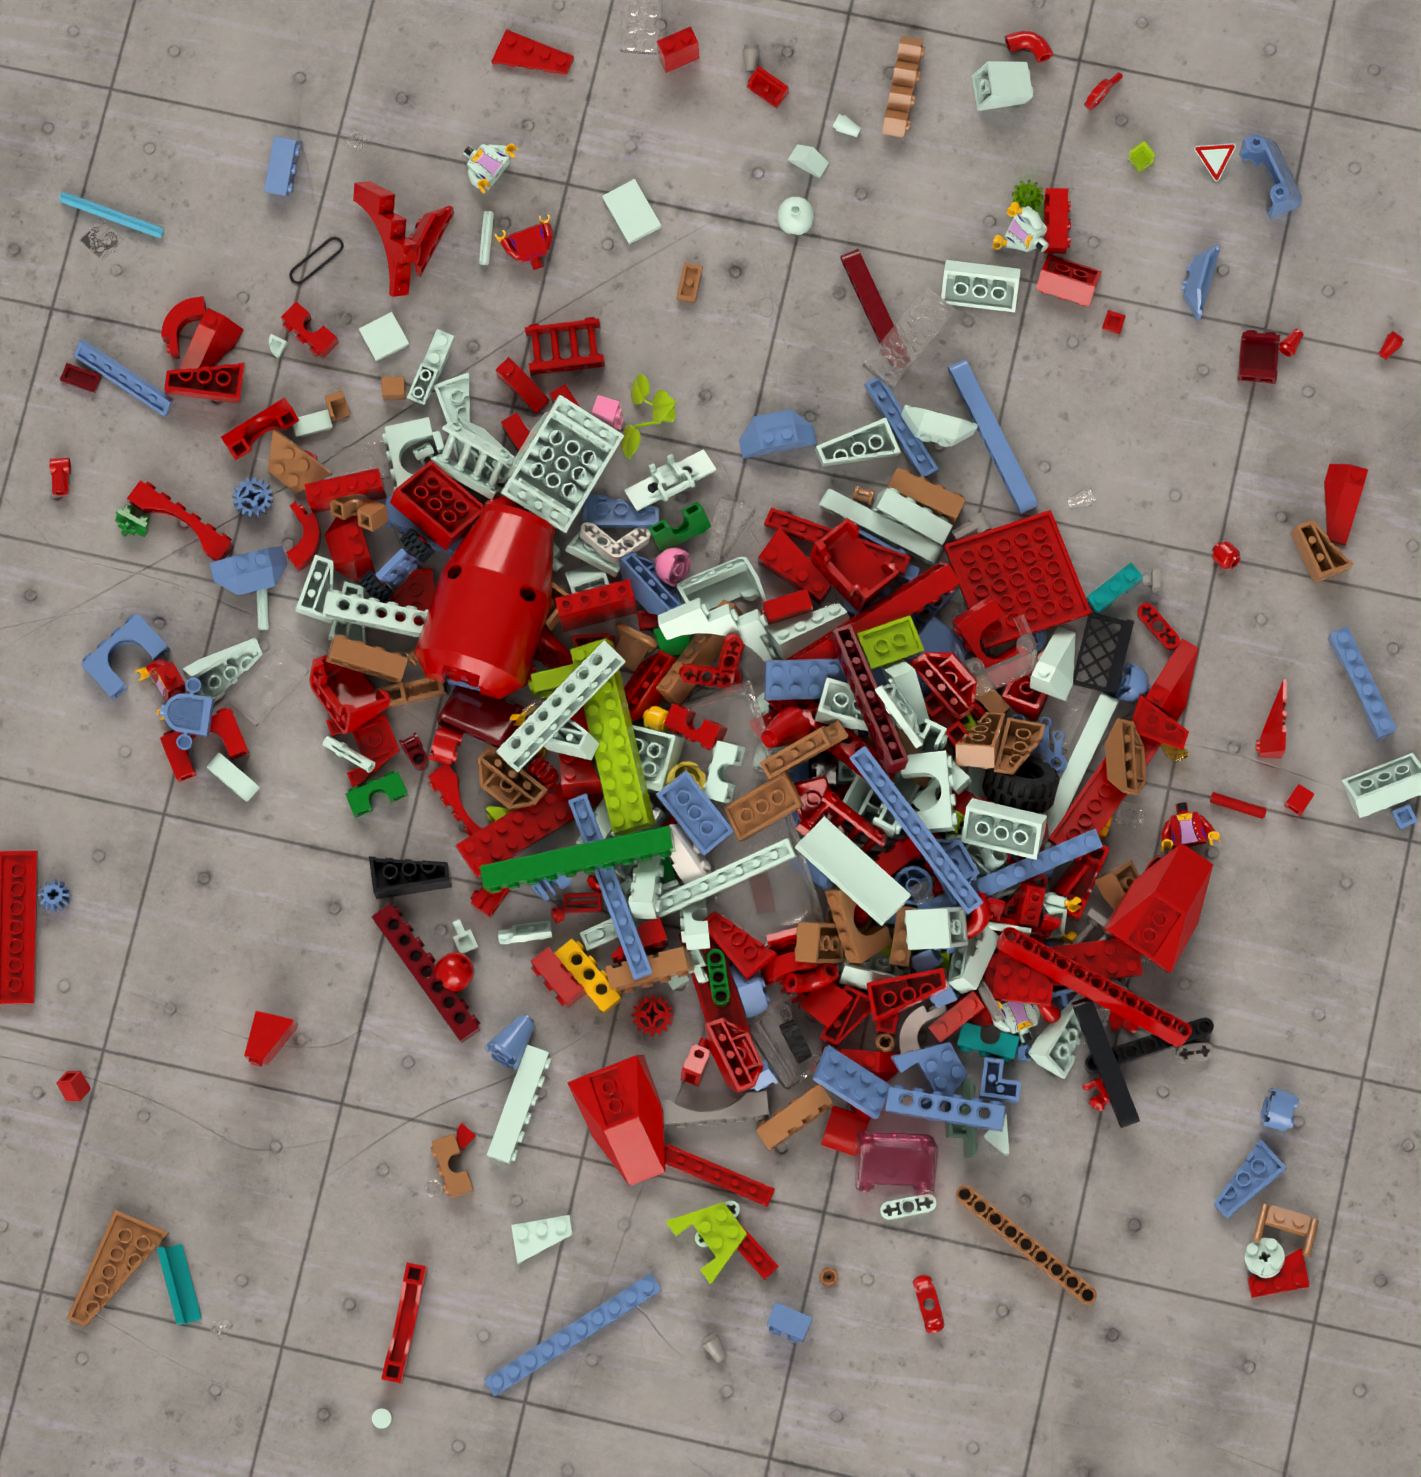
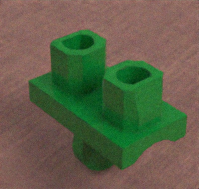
[115,504,150,537]

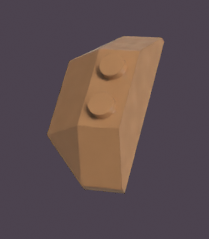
[1105,718,1147,795]
[477,744,548,810]

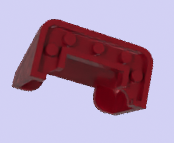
[437,685,528,749]

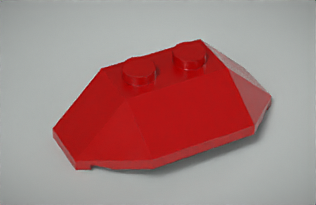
[408,206,454,277]
[324,516,376,584]
[624,650,675,721]
[909,652,977,720]
[705,1018,764,1093]
[821,1047,900,1083]

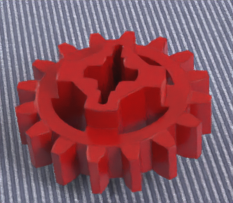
[631,994,674,1037]

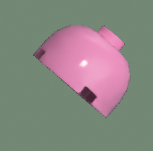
[655,548,691,587]

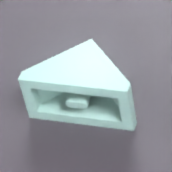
[788,144,829,179]
[984,1114,1009,1156]

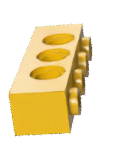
[554,939,622,1015]

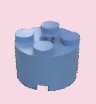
[1260,1088,1299,1132]

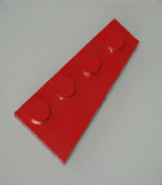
[491,29,574,75]

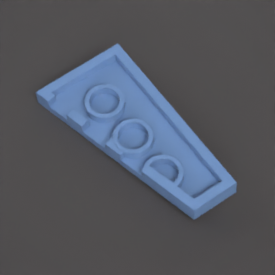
[1214,1139,1287,1219]

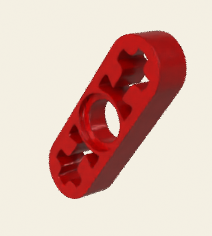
[1137,603,1180,650]

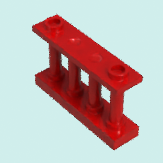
[524,317,605,376]
[795,789,888,854]

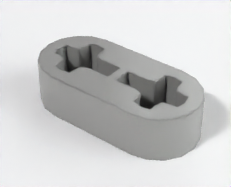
[1176,1042,1213,1064]

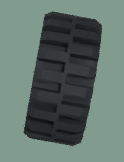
[982,755,1059,814]

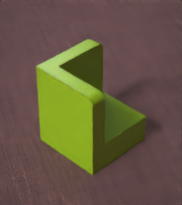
[1128,141,1156,173]

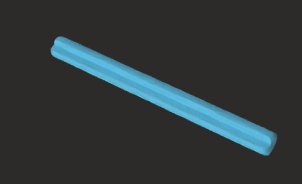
[59,192,164,238]

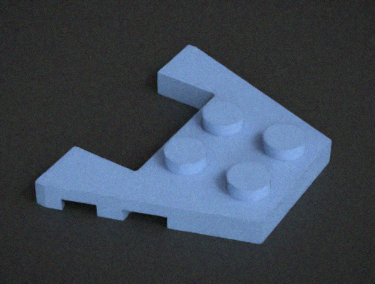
[891,1041,968,1122]

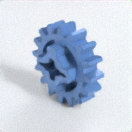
[232,477,274,519]

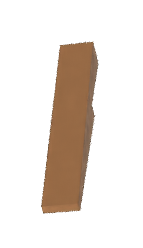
[375,678,448,708]

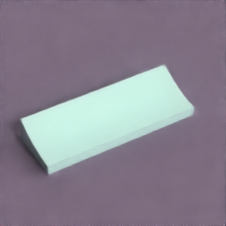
[795,817,911,926]

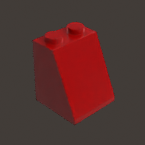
[244,1011,298,1067]

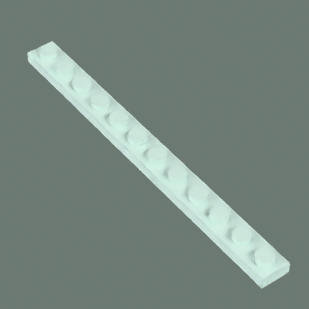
[580,838,797,951]

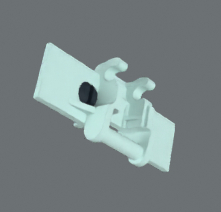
[624,449,717,511]

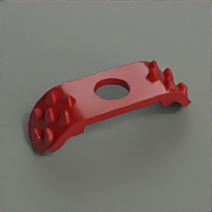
[913,1275,945,1333]

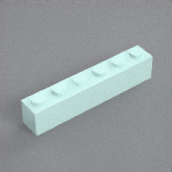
[487,1045,552,1164]

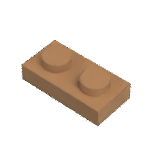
[676,262,703,303]

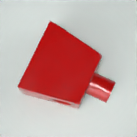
[681,1038,711,1087]

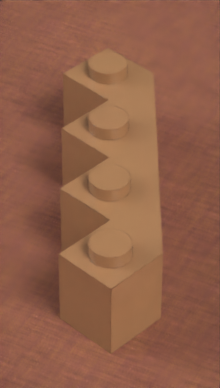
[882,36,926,137]

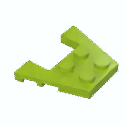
[666,1202,747,1284]

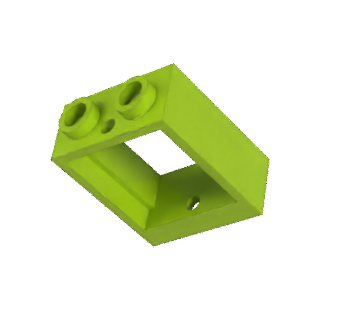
[528,664,575,700]

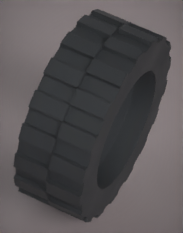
[779,1019,813,1064]

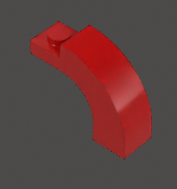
[161,296,206,359]
[286,501,321,572]
[760,952,825,986]

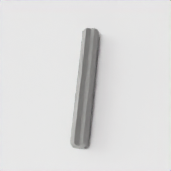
[977,977,1004,1022]

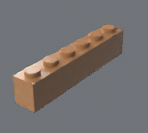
[656,600,744,705]

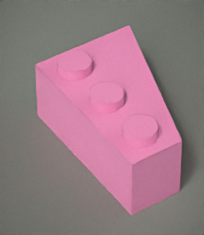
[591,395,624,431]

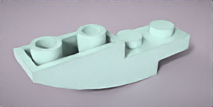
[407,329,455,405]

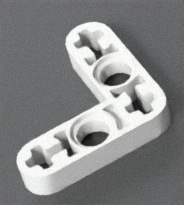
[579,522,651,564]

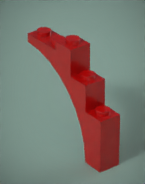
[353,181,418,297]

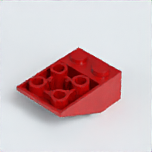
[611,917,668,965]

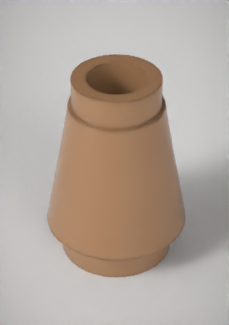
[875,1033,895,1052]

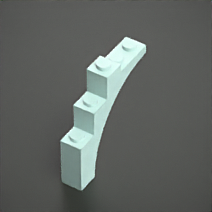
[658,598,777,662]

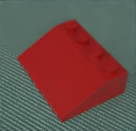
[390,461,484,551]

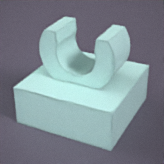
[412,442,434,466]

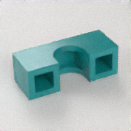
[1086,562,1143,614]
[957,1023,1020,1063]

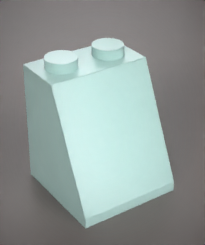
[971,61,1034,111]
[904,906,968,950]

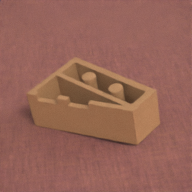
[1290,520,1353,584]

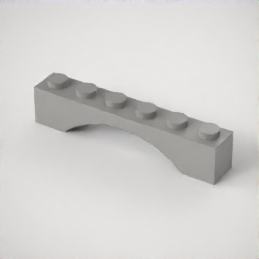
[660,1091,769,1130]

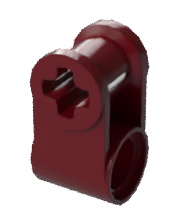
[399,732,429,771]

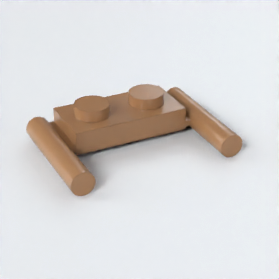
[1253,1204,1319,1257]

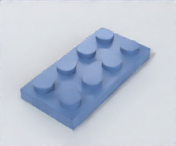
[656,770,734,855]
[812,1045,891,1120]

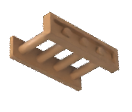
[760,720,848,779]

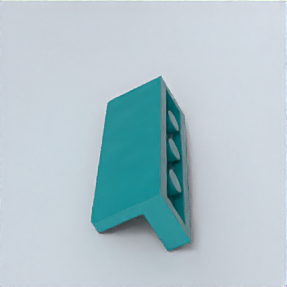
[157,1244,202,1326]

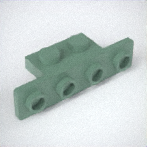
[945,1078,978,1158]

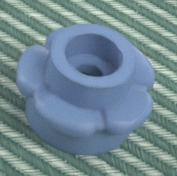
[1016,1042,1032,1062]

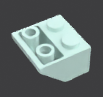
[565,564,609,594]

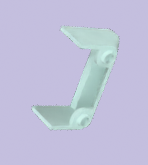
[677,557,767,610]

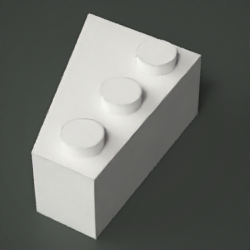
[669,824,712,885]

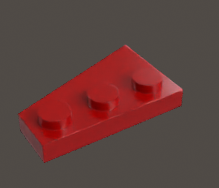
[1131,695,1189,750]
[1247,1248,1310,1298]

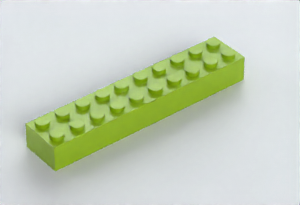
[570,638,656,836]

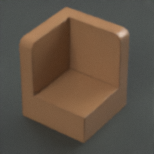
[381,376,406,401]
[324,391,350,422]

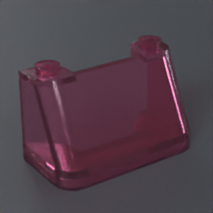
[855,1132,938,1194]

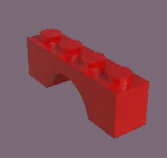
[221,397,300,461]
[1066,845,1110,922]

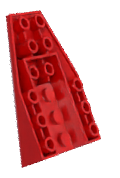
[1102,843,1213,973]
[567,1055,666,1186]

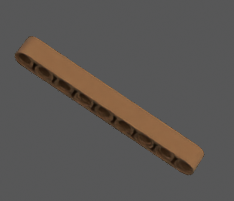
[955,1185,1097,1305]

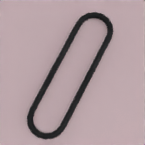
[289,237,344,284]

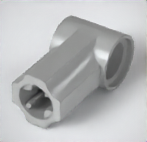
[951,512,992,541]

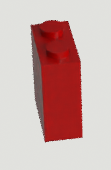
[657,26,700,73]
[761,589,813,625]

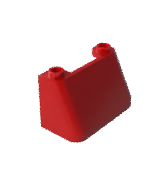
[810,518,899,611]
[309,655,391,734]

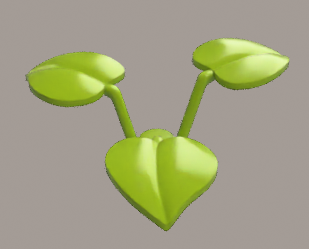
[621,373,677,460]

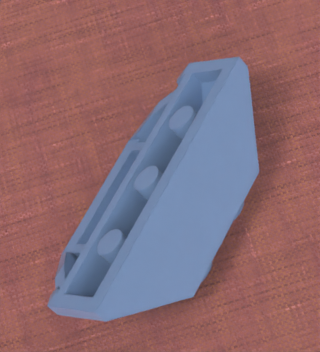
[1181,244,1221,320]
[739,409,817,459]
[209,546,287,595]
[619,552,683,615]

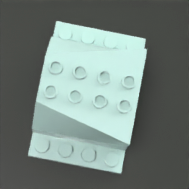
[500,395,624,533]

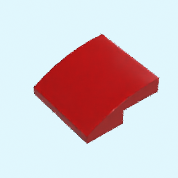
[1050,861,1089,898]
[799,982,853,1029]
[821,1105,871,1157]

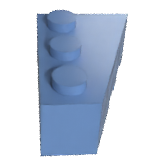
[264,136,303,196]

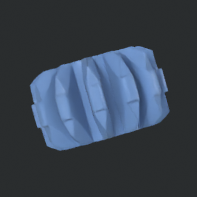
[38,879,71,913]

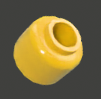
[643,706,670,733]

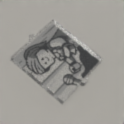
[79,218,124,261]

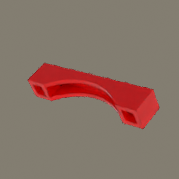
[127,480,234,561]
[428,764,517,860]
[381,1262,428,1385]

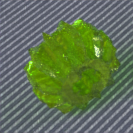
[1011,179,1044,211]

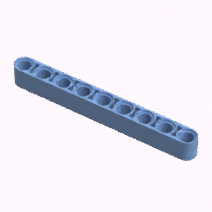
[948,359,1038,514]

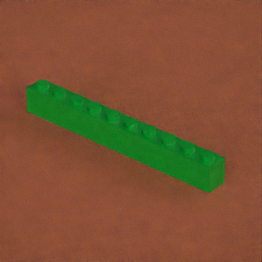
[480,826,676,893]

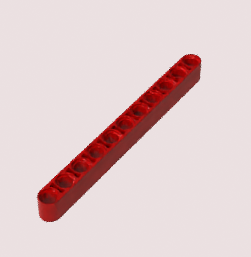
[996,927,1192,1047]

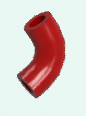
[1004,30,1054,63]
[966,892,991,940]
[785,963,839,993]

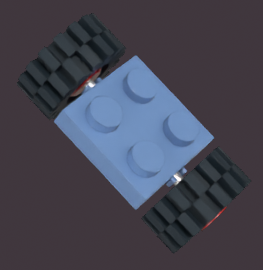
[359,528,435,603]

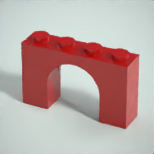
[501,384,580,452]
[304,468,387,514]
[951,596,1033,687]
[160,708,250,783]

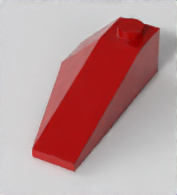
[1324,464,1369,546]
[1145,638,1199,722]
[1002,649,1049,722]
[1255,679,1287,759]

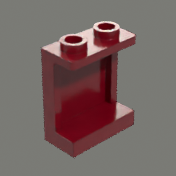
[1237,330,1280,384]

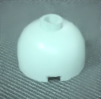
[777,197,814,235]

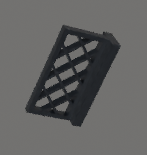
[1073,612,1134,697]

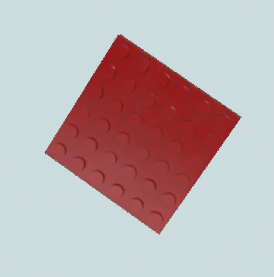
[944,510,1092,650]

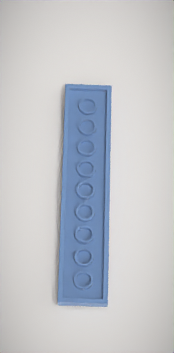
[764,656,933,700]

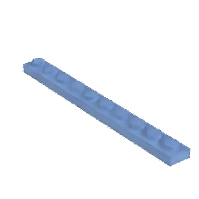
[849,746,984,914]
[568,794,653,980]
[917,829,1103,909]
[484,1273,662,1397]

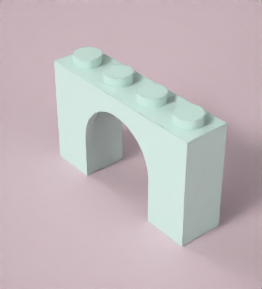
[382,417,434,491]
[901,750,958,833]

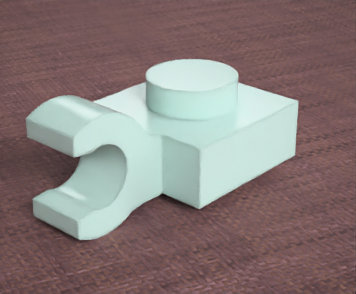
[453,919,478,954]
[689,949,709,984]

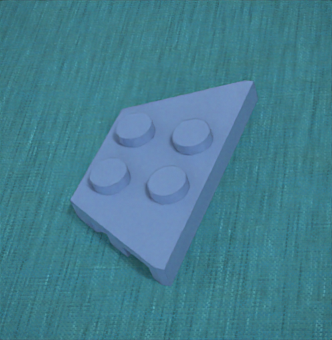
[929,839,979,907]

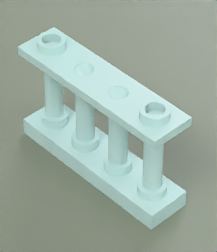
[431,422,515,500]

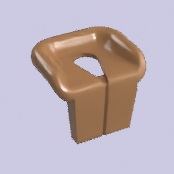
[615,622,658,672]

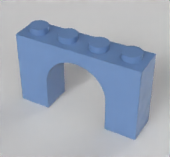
[81,613,170,701]

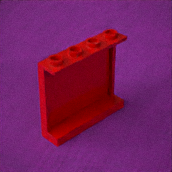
[555,579,637,632]

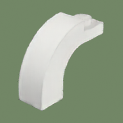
[899,1005,947,1054]

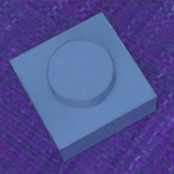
[1391,804,1418,830]

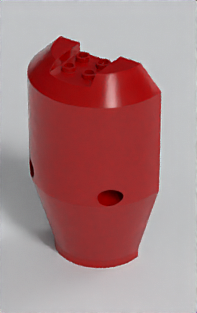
[414,504,556,699]

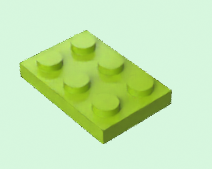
[856,615,925,671]

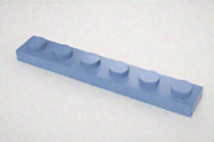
[74,339,174,417]
[864,375,939,478]

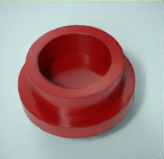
[551,904,565,924]

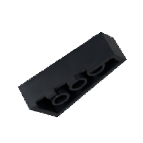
[369,856,452,899]

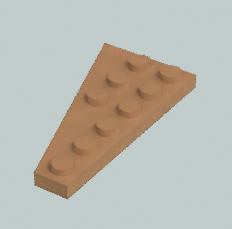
[67,1210,169,1327]

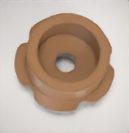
[819,1267,838,1287]

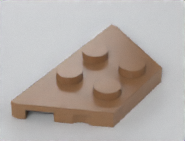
[268,430,333,493]

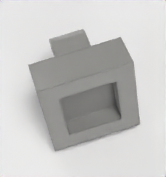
[1142,569,1160,592]

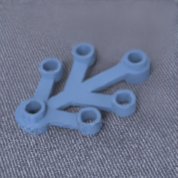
[1012,714,1067,773]

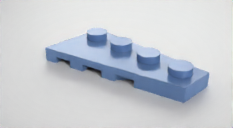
[583,494,659,528]

